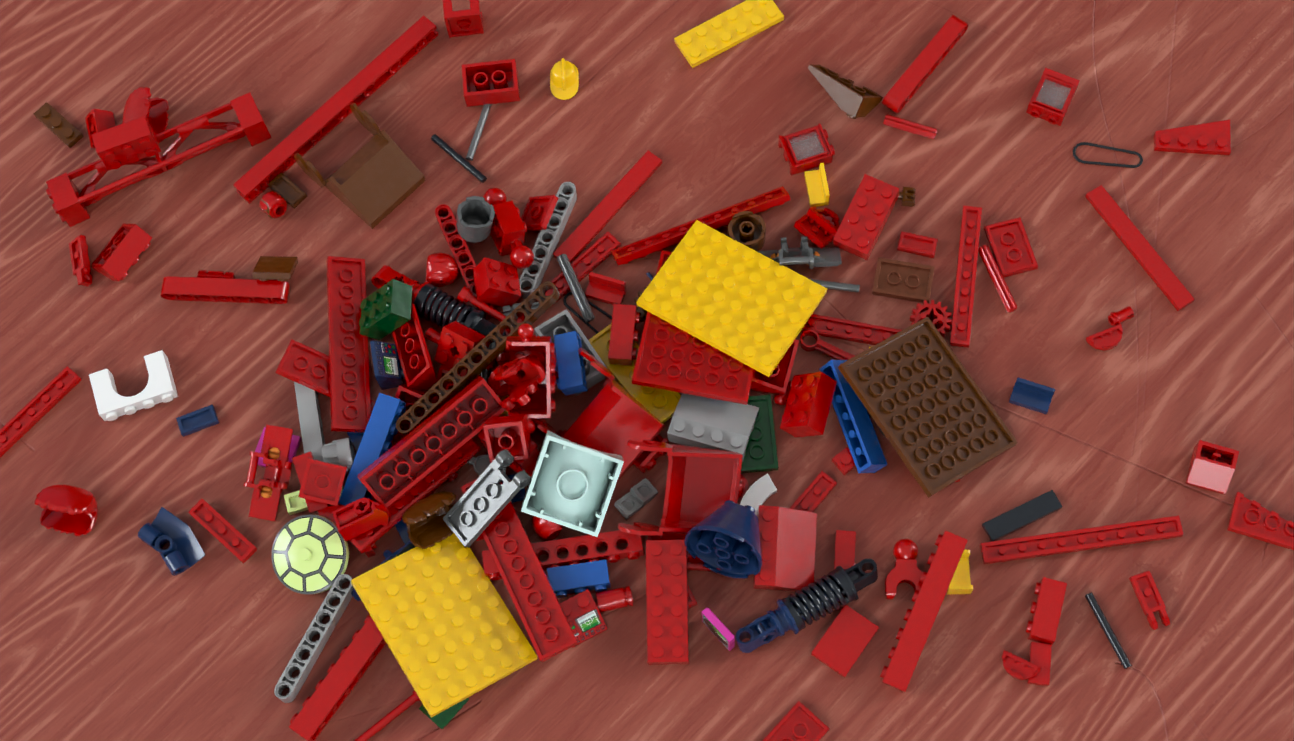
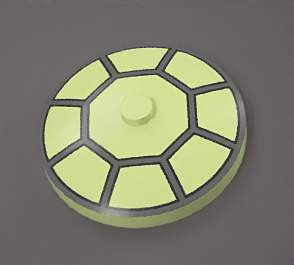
[271,515,349,594]

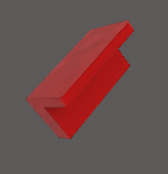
[85,108,116,149]
[585,272,627,305]

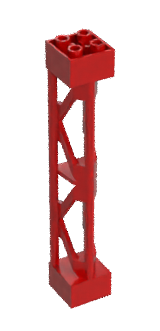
[46,92,272,227]

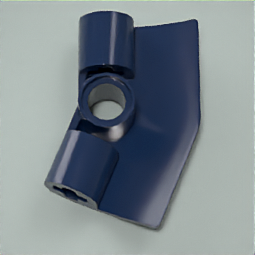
[138,507,205,576]

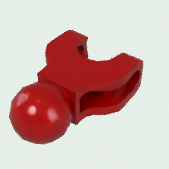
[885,538,923,600]

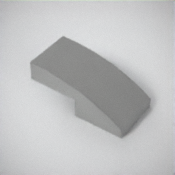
[614,478,658,520]

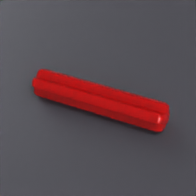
[884,114,937,139]

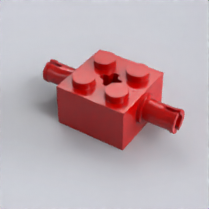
[425,321,495,376]

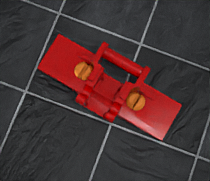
[243,424,293,521]

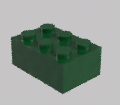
[359,279,412,340]

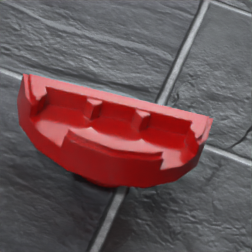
[1085,324,1123,351]
[1002,650,1042,680]

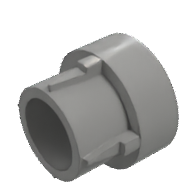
[322,437,355,472]

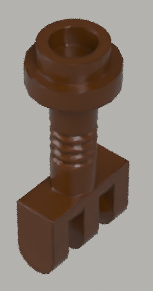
[898,187,916,207]

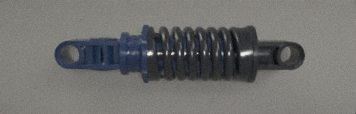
[736,559,878,653]

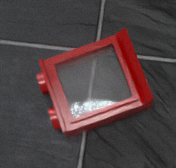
[1026,67,1080,126]
[778,123,835,176]

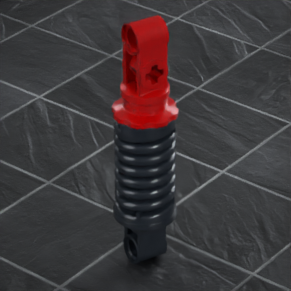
[371,265,506,336]

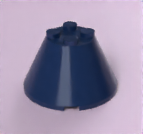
[685,500,762,578]

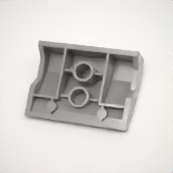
[667,393,759,462]

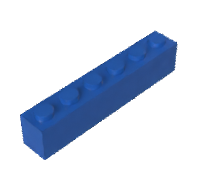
[819,360,887,473]
[338,393,406,505]

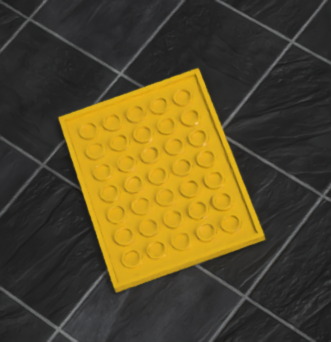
[637,220,827,377]
[351,533,538,718]

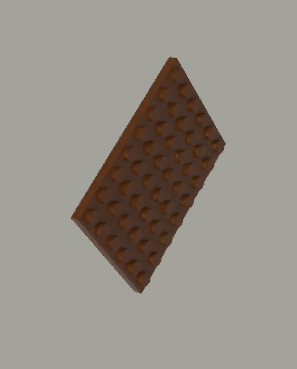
[838,317,1018,498]

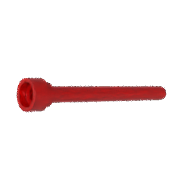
[456,286,536,336]
[354,690,421,741]

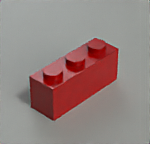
[608,304,640,366]
[1026,577,1067,645]

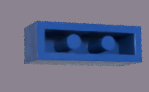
[554,331,588,396]
[547,560,611,598]

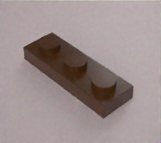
[33,102,84,148]

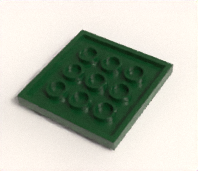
[741,395,779,473]

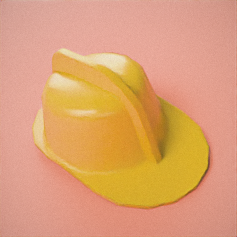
[550,58,579,100]

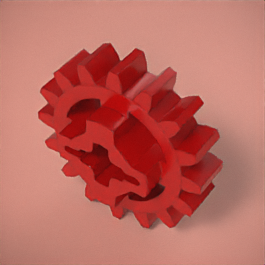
[910,300,952,337]

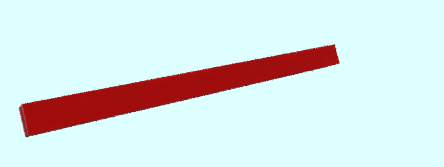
[233,15,438,204]

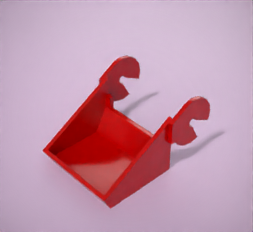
[532,348,665,482]
[618,440,743,536]

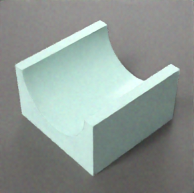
[521,431,624,537]

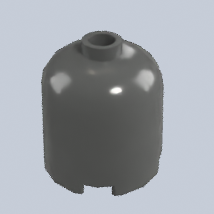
[456,196,495,243]

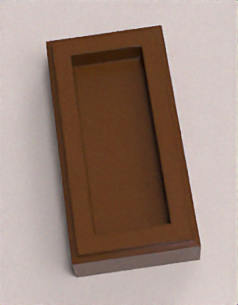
[268,173,307,209]

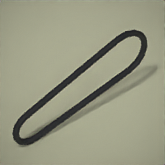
[1073,142,1143,168]
[563,292,612,334]

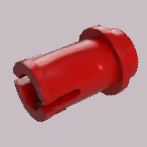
[1108,306,1134,326]

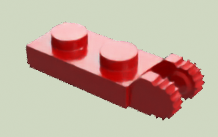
[1129,571,1170,630]

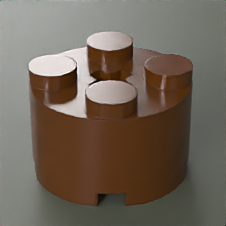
[728,211,766,251]

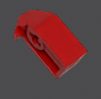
[332,498,389,541]

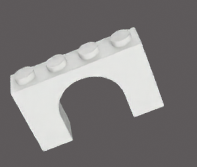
[89,350,178,421]

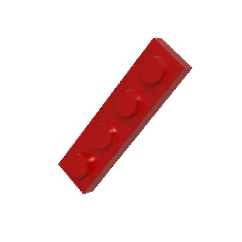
[188,499,258,564]

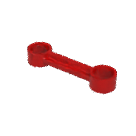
[800,329,855,360]

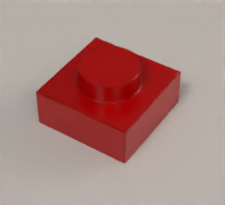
[832,447,856,475]

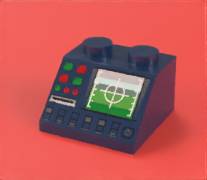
[370,341,405,390]

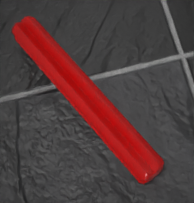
[978,245,1017,313]

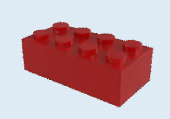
[833,174,899,261]

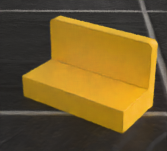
[804,163,830,208]

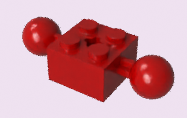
[483,188,534,269]

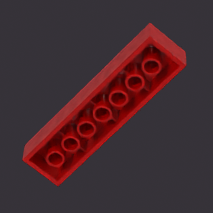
[357,376,505,507]

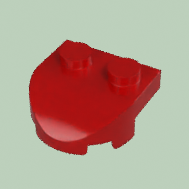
[793,206,839,249]

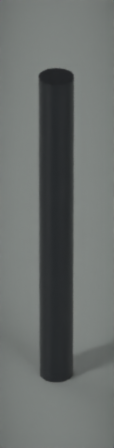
[431,134,487,183]
[1085,592,1132,669]

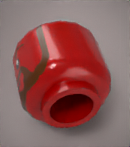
[259,191,287,218]

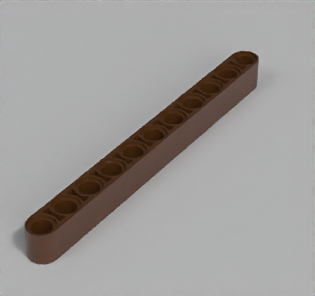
[396,281,560,436]

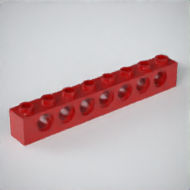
[482,530,644,581]

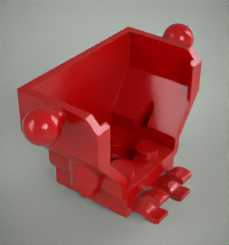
[496,323,557,434]

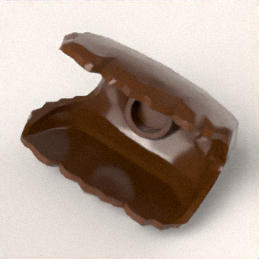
[402,491,456,549]

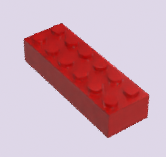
[646,540,689,665]

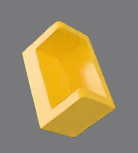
[947,550,973,595]

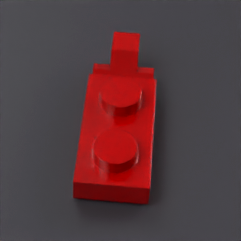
[69,235,92,287]

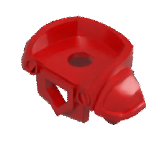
[488,354,546,411]

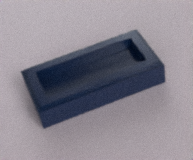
[176,404,219,437]

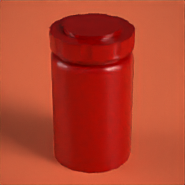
[596,586,634,612]

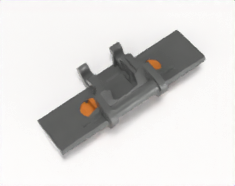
[757,236,842,269]

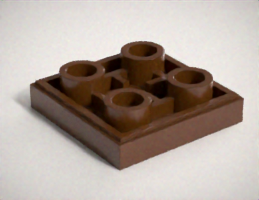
[252,256,298,281]

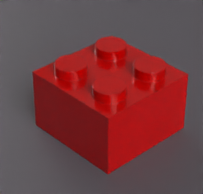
[473,257,521,307]

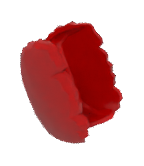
[122,87,169,143]
[35,485,98,536]

